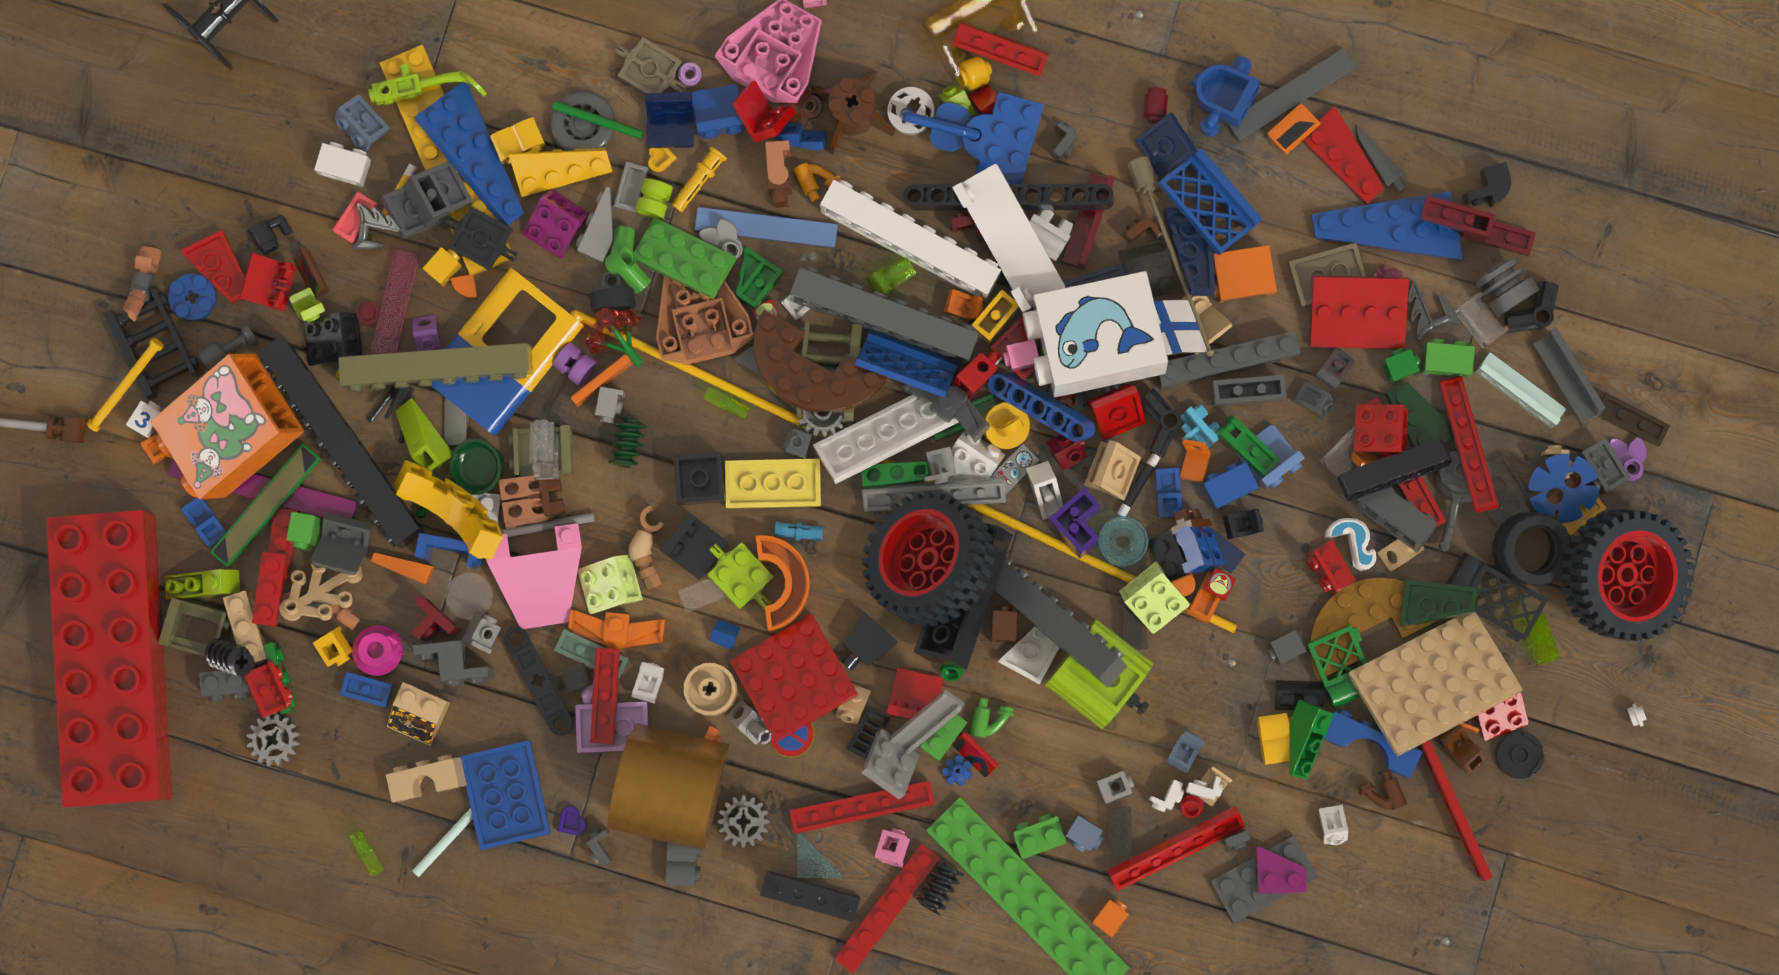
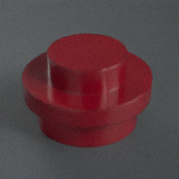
[356,302,380,325]

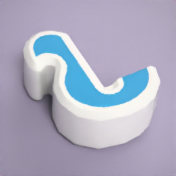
[1324,518,1376,571]

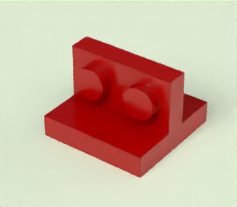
[1087,383,1146,441]

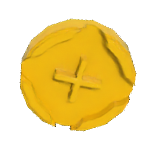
[984,402,1030,449]

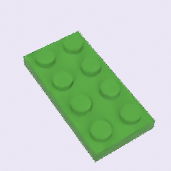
[634,217,736,299]

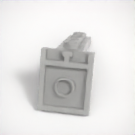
[861,689,964,799]

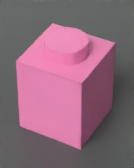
[1003,340,1039,372]

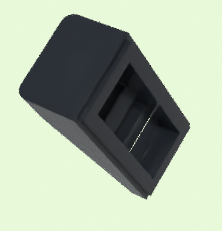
[846,707,890,759]

